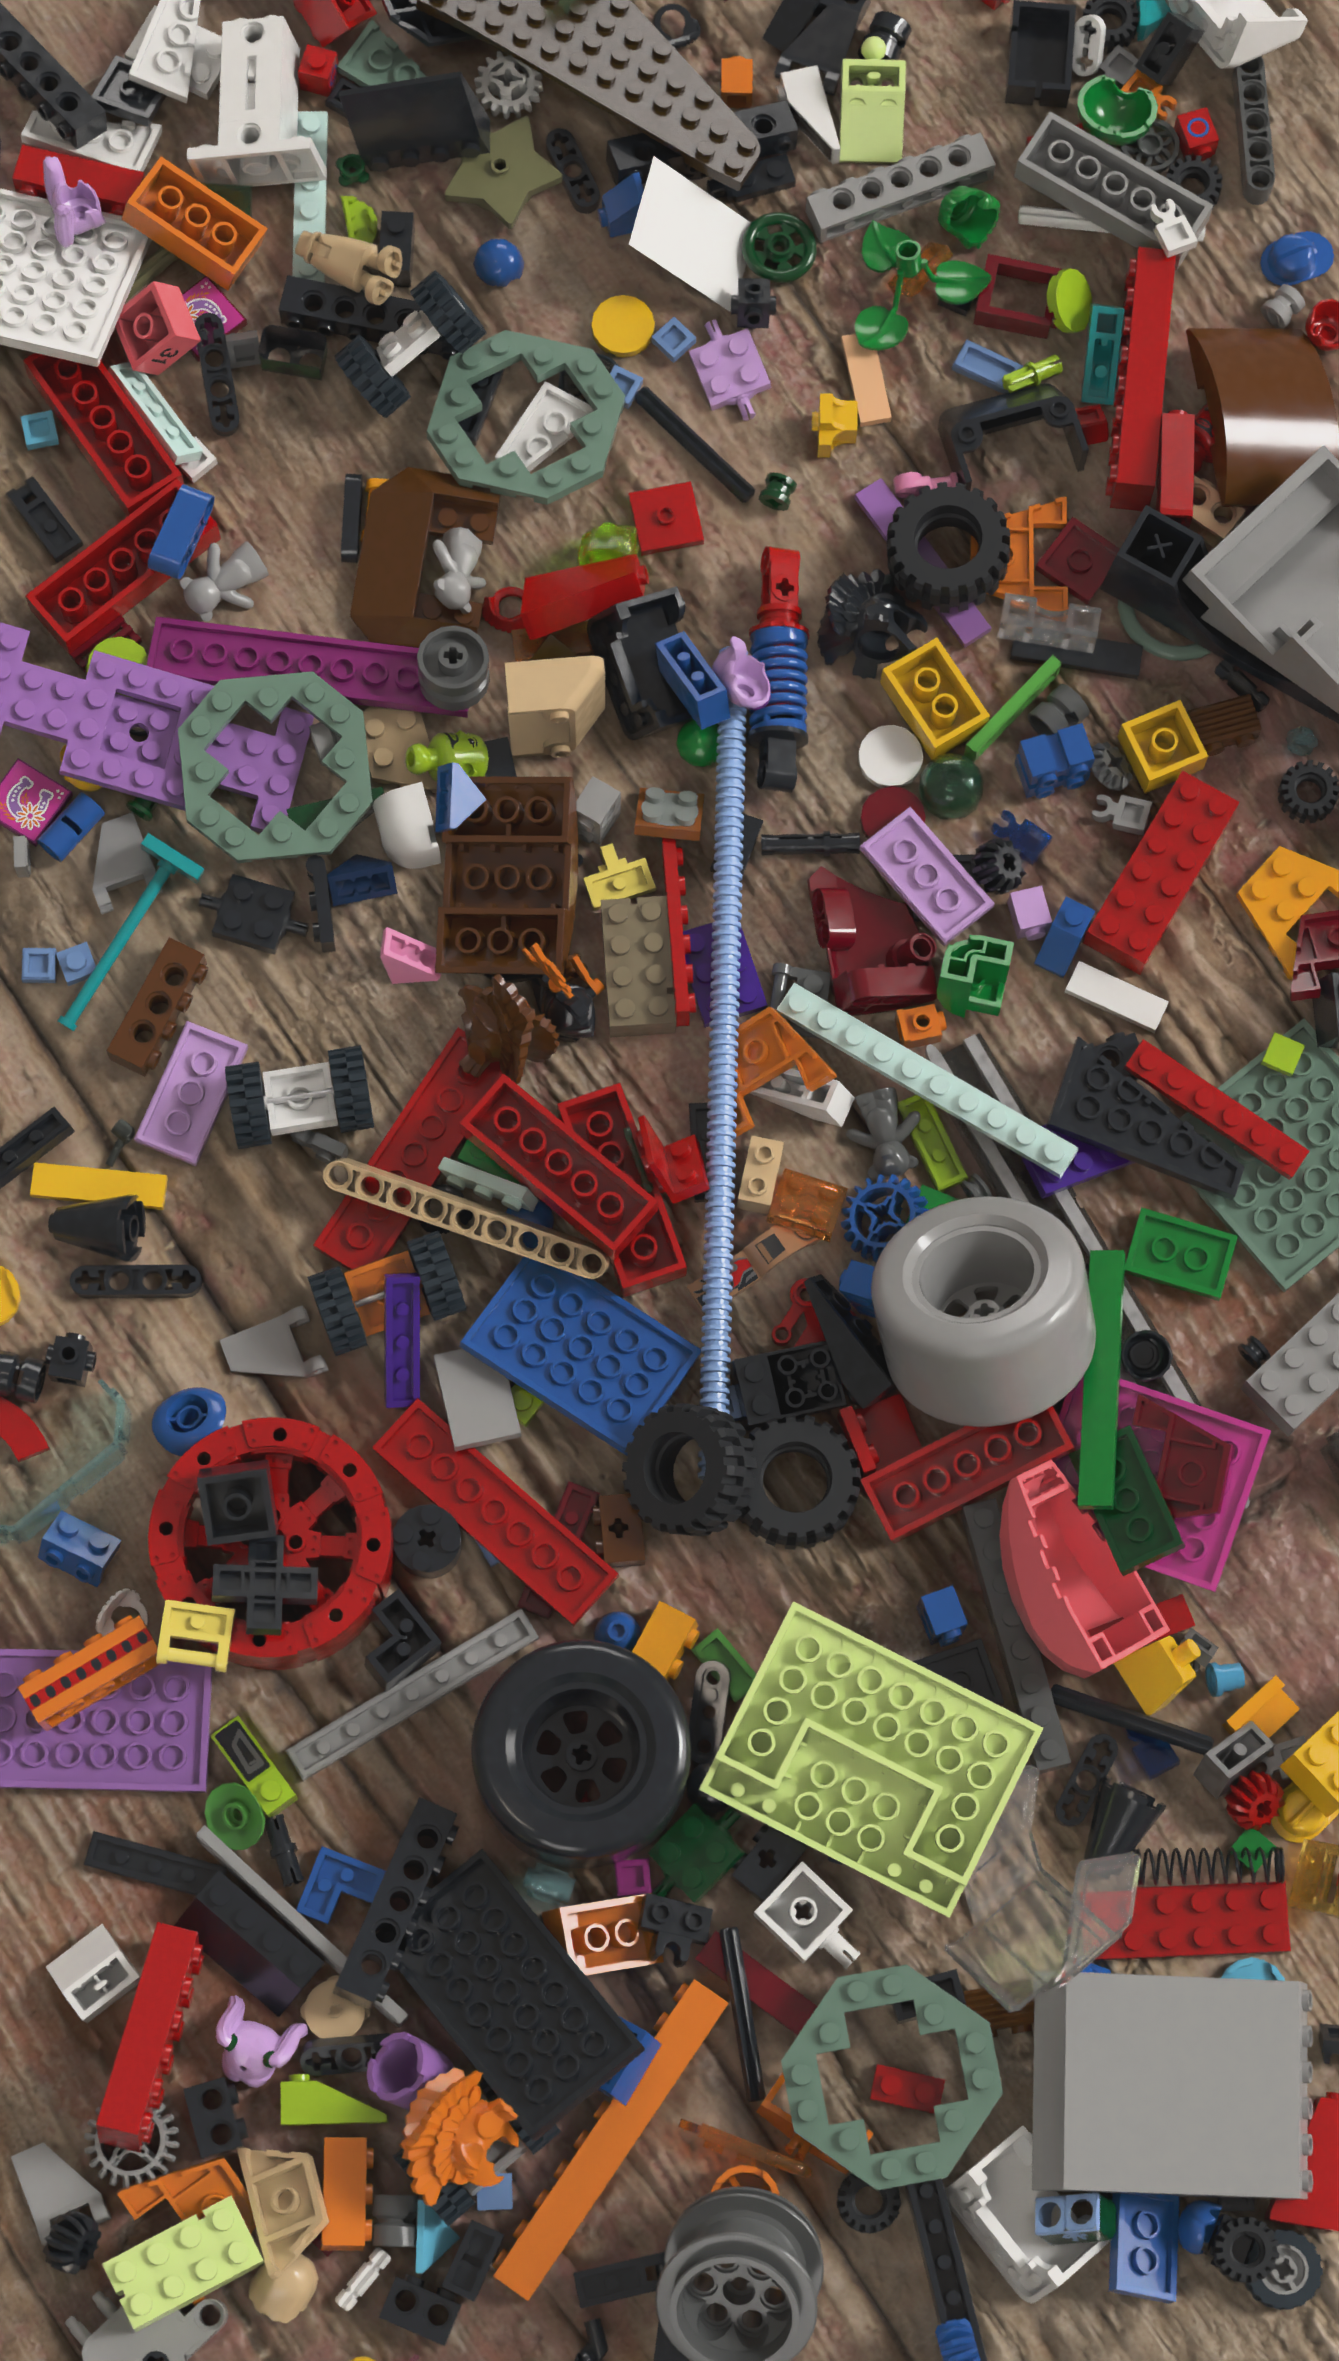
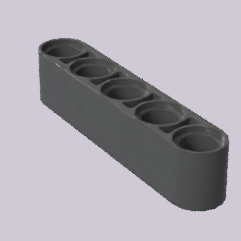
[1232,56,1275,205]

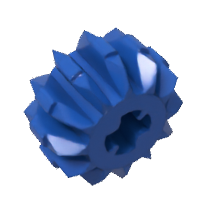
[935,2318,981,2361]

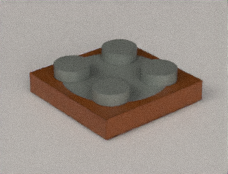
[634,787,705,841]

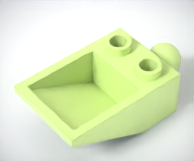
[839,36,906,164]

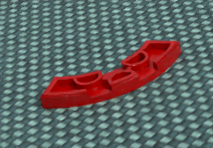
[0,1396,50,1462]

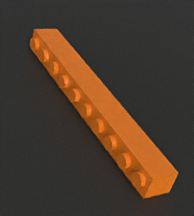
[492,1979,729,2301]

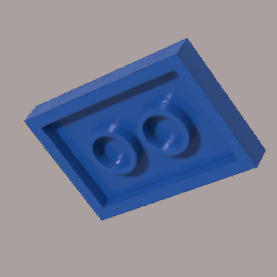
[1109,2193,1180,2304]

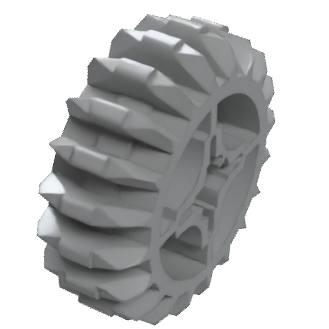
[84,2103,180,2188]

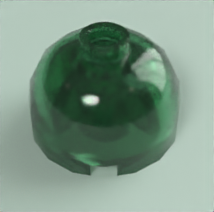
[919,753,984,820]

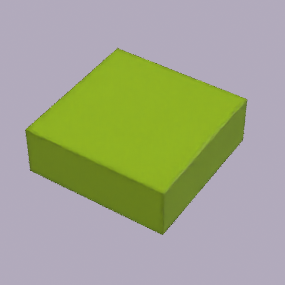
[1261,1032,1305,1077]

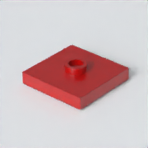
[628,481,704,556]

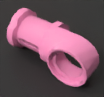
[893,472,958,498]

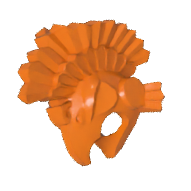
[399,2067,519,2206]

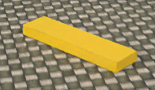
[30,1162,168,1210]

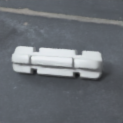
[335,2247,391,2311]

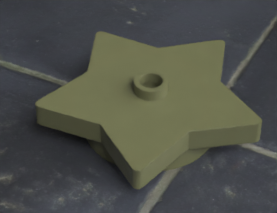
[445,116,562,229]

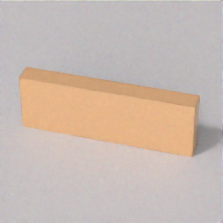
[841,334,892,427]

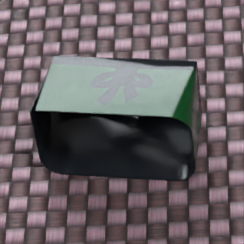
[258,325,328,381]

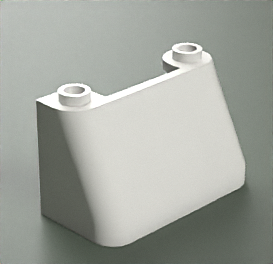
[1168,0,1308,68]
[945,2125,1111,2303]

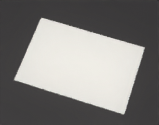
[629,157,751,312]

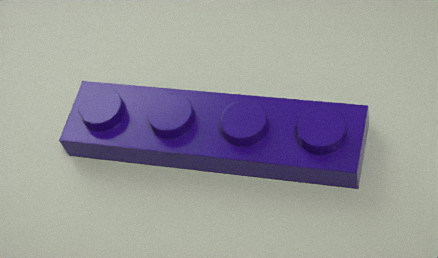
[384,1273,420,1408]

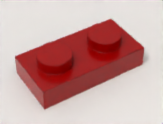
[869,2064,945,2114]

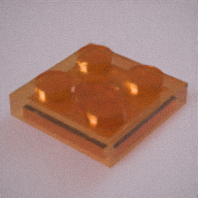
[766,1168,848,1242]

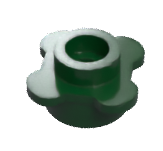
[336,154,369,187]

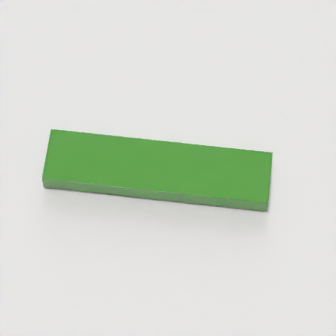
[964,655,1061,762]

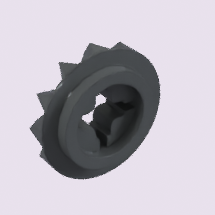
[1091,742,1133,790]

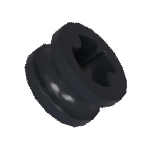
[1238,1336,1271,1369]

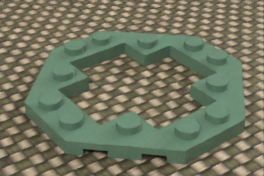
[427,330,625,505]
[178,671,373,863]
[781,1964,1003,2191]

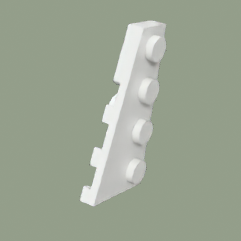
[128,0,200,104]
[21,110,162,172]

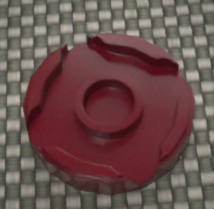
[860,786,926,839]

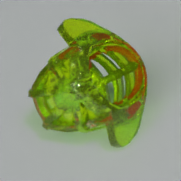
[577,522,640,566]

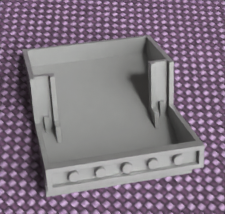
[1182,445,1339,714]
[1032,1972,1313,2200]

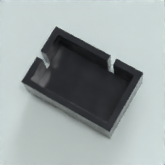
[1005,0,1076,108]

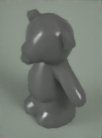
[846,1087,921,1179]

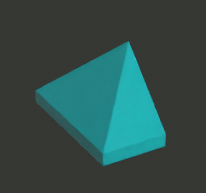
[1135,0,1173,41]

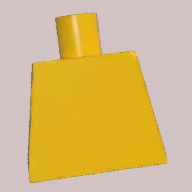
[1113,1636,1201,1716]

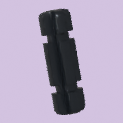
[1215,659,1270,712]

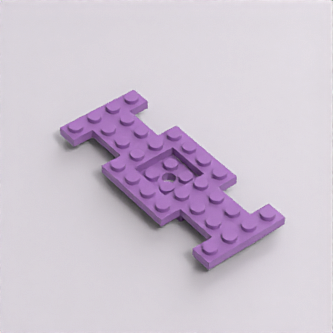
[0,622,314,833]

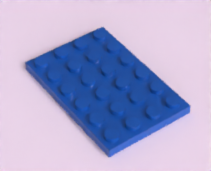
[459,1243,701,1456]

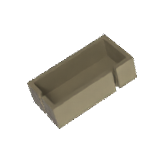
[601,896,676,1038]

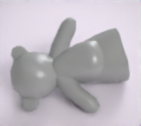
[433,527,486,614]
[179,541,269,622]

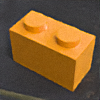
[632,1601,700,1681]

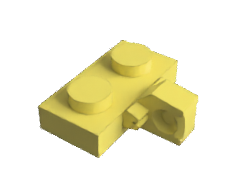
[583,843,656,911]

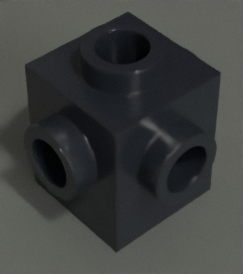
[731,278,776,329]
[46,1333,97,1387]

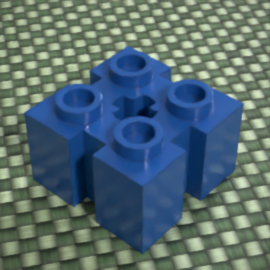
[1014,723,1095,799]

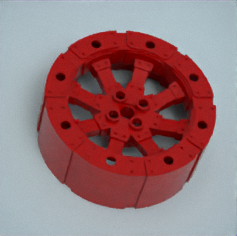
[148,1417,395,1670]

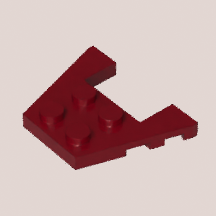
[1290,910,1339,1001]
[1132,1395,1233,1520]

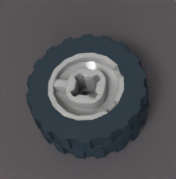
[1244,2229,1323,2310]

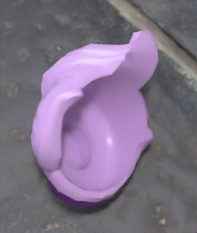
[712,636,771,710]

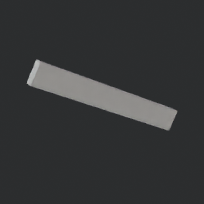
[285,1608,539,1781]
[196,1825,408,2028]

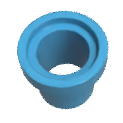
[1205,1662,1245,1697]

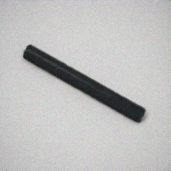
[635,387,755,503]
[1051,1684,1214,1755]
[719,1927,766,2102]

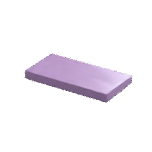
[859,807,995,946]
[134,1021,248,1166]

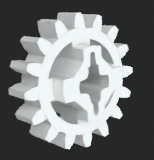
[475,51,543,119]

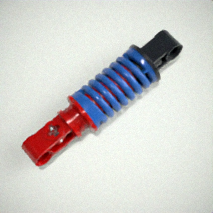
[747,546,810,793]

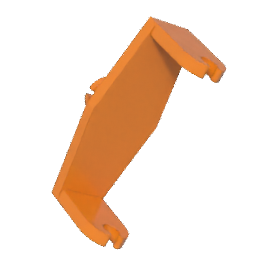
[756,2072,874,2175]

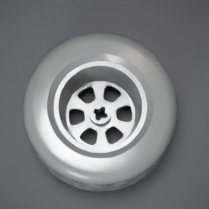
[871,1196,1096,1427]

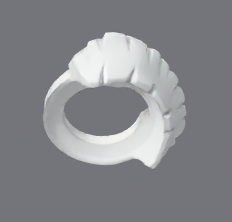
[95,1588,148,1636]

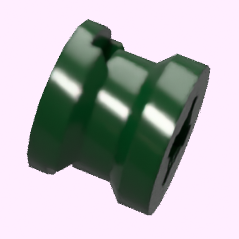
[759,472,797,511]

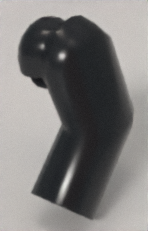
[574,2318,608,2361]

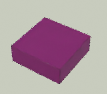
[614,1858,652,1897]

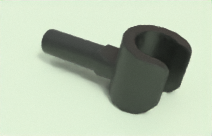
[105,1119,135,1167]

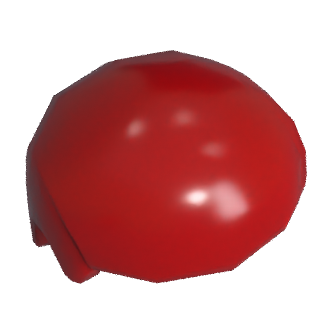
[1305,299,1339,352]

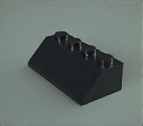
[174,1871,325,2017]

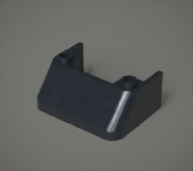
[938,383,1089,491]

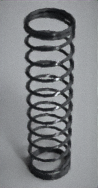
[1132,1846,1285,1886]

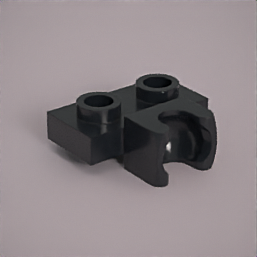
[637,1893,713,1967]

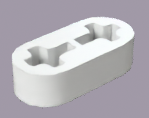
[1072,14,1106,76]

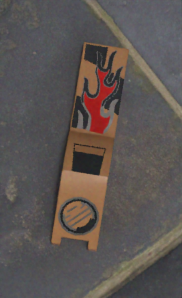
[686,1207,830,1315]

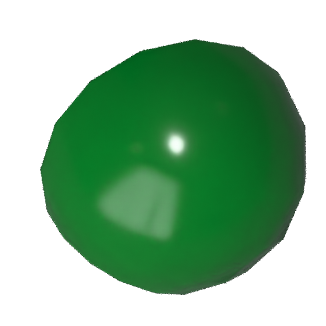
[1077,75,1158,147]

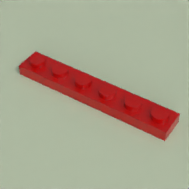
[662,838,696,1027]
[1123,1039,1310,1180]

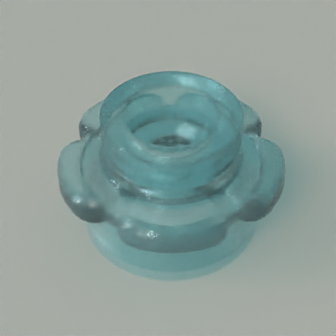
[1286,726,1318,756]

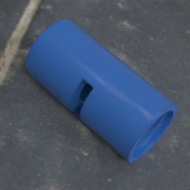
[37,792,105,862]

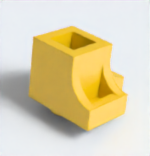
[812,393,858,458]

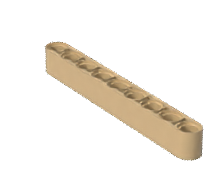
[323,1157,611,1279]

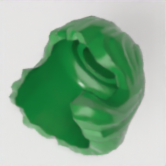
[938,186,1000,249]

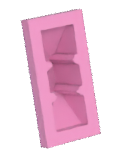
[380,927,441,984]

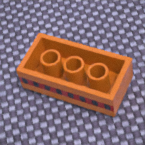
[18,1615,160,1732]

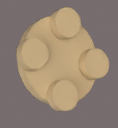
[300,1975,371,2039]

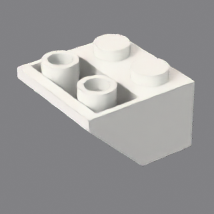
[46,1924,141,2023]

